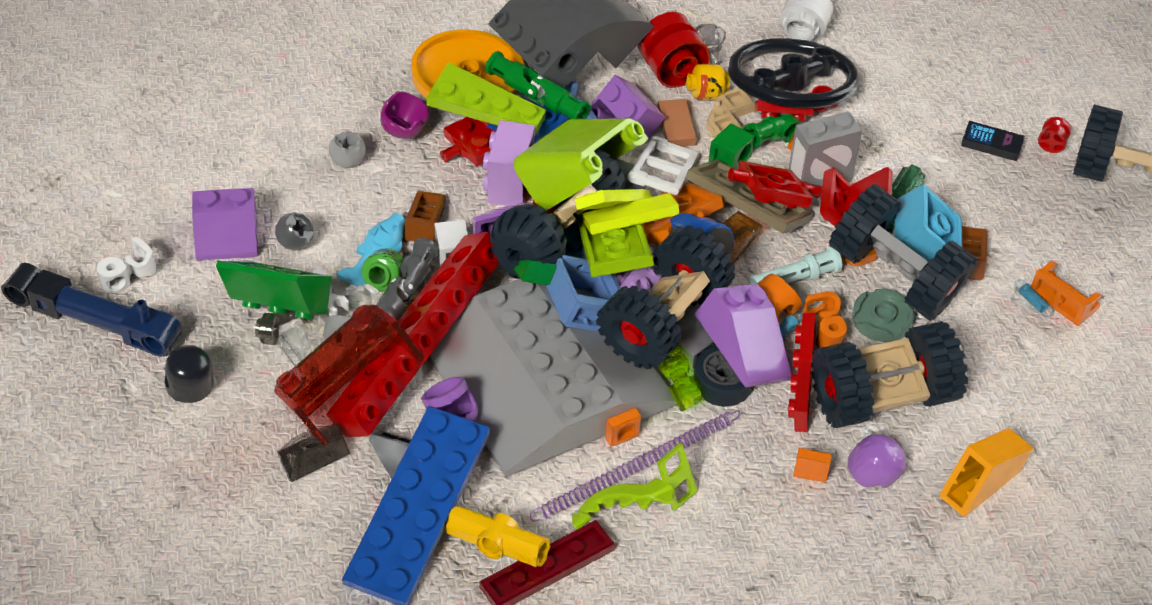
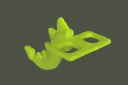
[571,443,698,529]

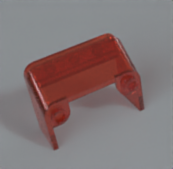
[274,304,425,446]

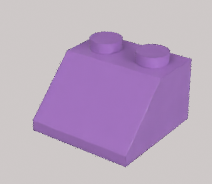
[192,188,258,261]

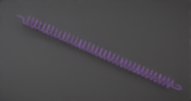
[530,410,740,522]

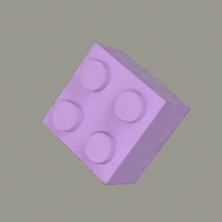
[483,120,535,206]

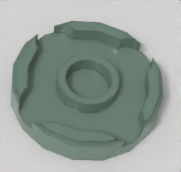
[852,288,915,342]

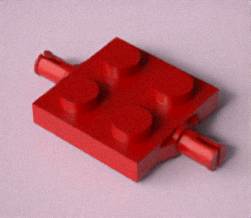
[440,117,496,167]
[728,160,822,209]

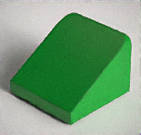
[514,260,556,286]

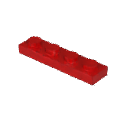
[788,312,816,432]

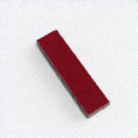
[479,520,615,605]

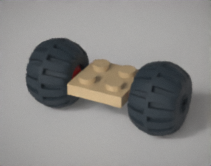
[489,149,625,279]

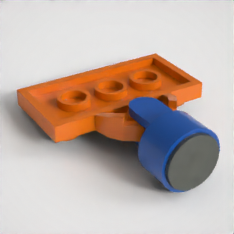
[642,182,734,255]

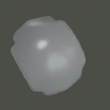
[329,131,366,168]

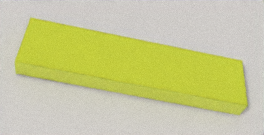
[575,189,651,210]

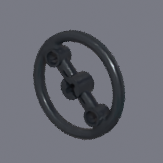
[728,38,859,108]

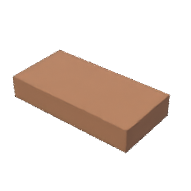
[658,99,696,147]

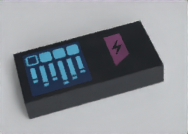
[961,121,1025,161]

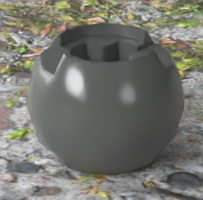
[275,212,313,251]

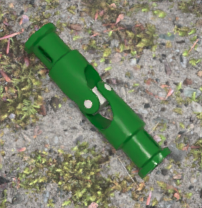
[485,51,591,119]

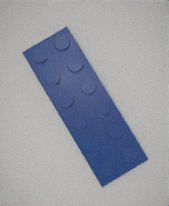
[342,406,490,605]

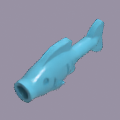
[337,213,406,292]

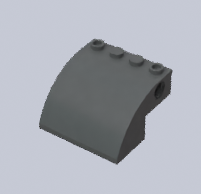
[488,0,654,88]

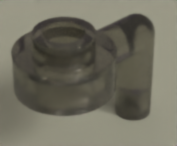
[255,310,311,345]

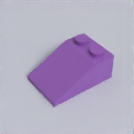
[695,284,791,387]

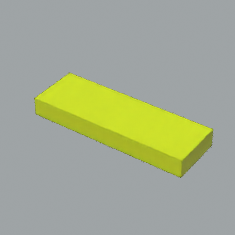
[582,193,680,235]

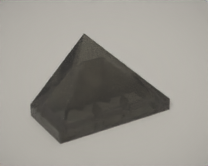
[277,423,351,482]

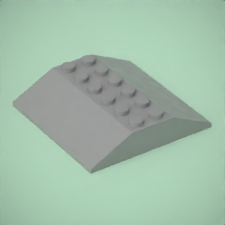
[428,279,678,477]

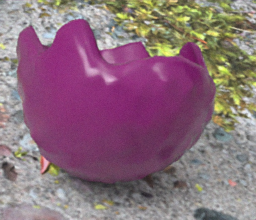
[380,91,430,139]

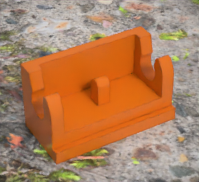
[1031,261,1102,326]

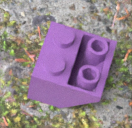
[591,75,666,139]

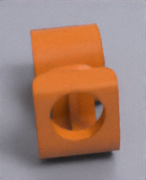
[802,291,847,348]

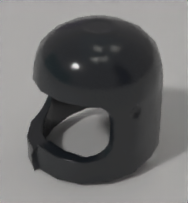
[165,345,214,403]

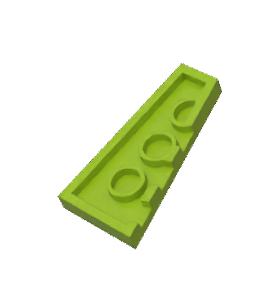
[427,62,546,136]

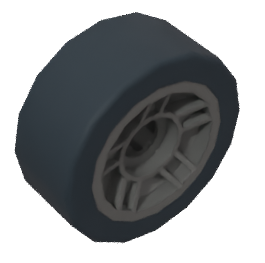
[693,346,752,407]

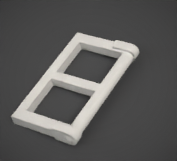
[627,136,699,196]

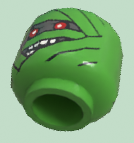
[361,248,404,292]

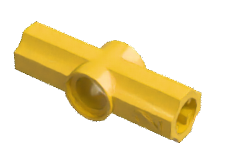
[445,506,550,567]

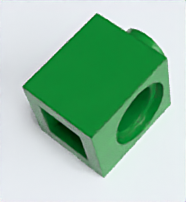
[708,123,755,169]

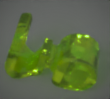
[658,346,705,412]

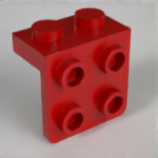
[820,167,893,227]

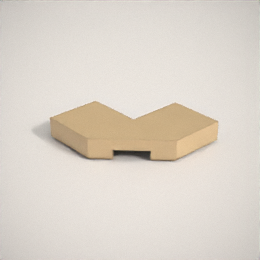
[706,88,755,138]

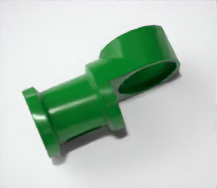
[743,113,802,148]

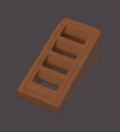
[404,191,446,242]
[962,226,987,280]

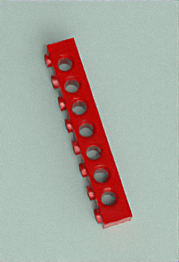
[326,232,499,437]

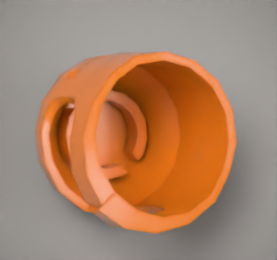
[757,273,802,323]

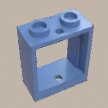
[546,255,621,332]

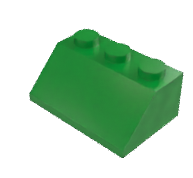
[216,260,332,319]

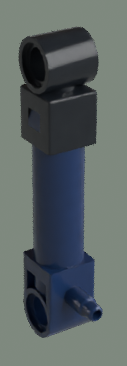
[1,262,183,357]

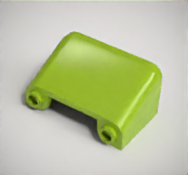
[513,118,648,210]

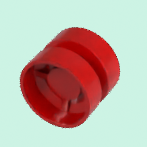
[637,12,710,88]

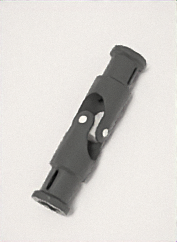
[363,237,439,344]

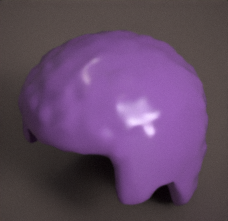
[848,434,906,488]

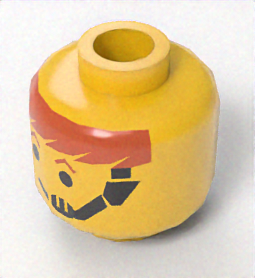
[686,64,730,101]

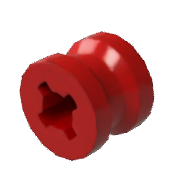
[1038,117,1072,153]

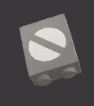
[788,111,862,187]

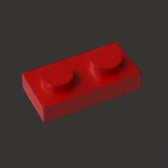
[754,100,814,122]

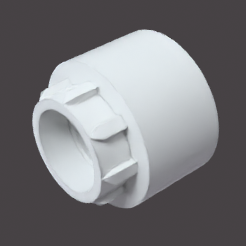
[780,0,833,41]

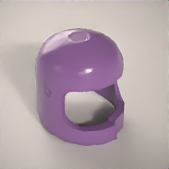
[421,377,478,422]

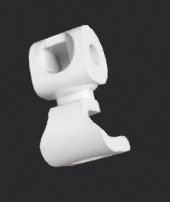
[97,237,157,294]

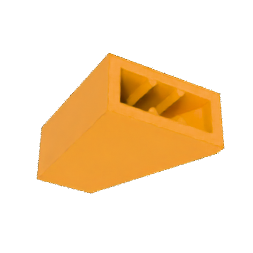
[939,428,1034,517]

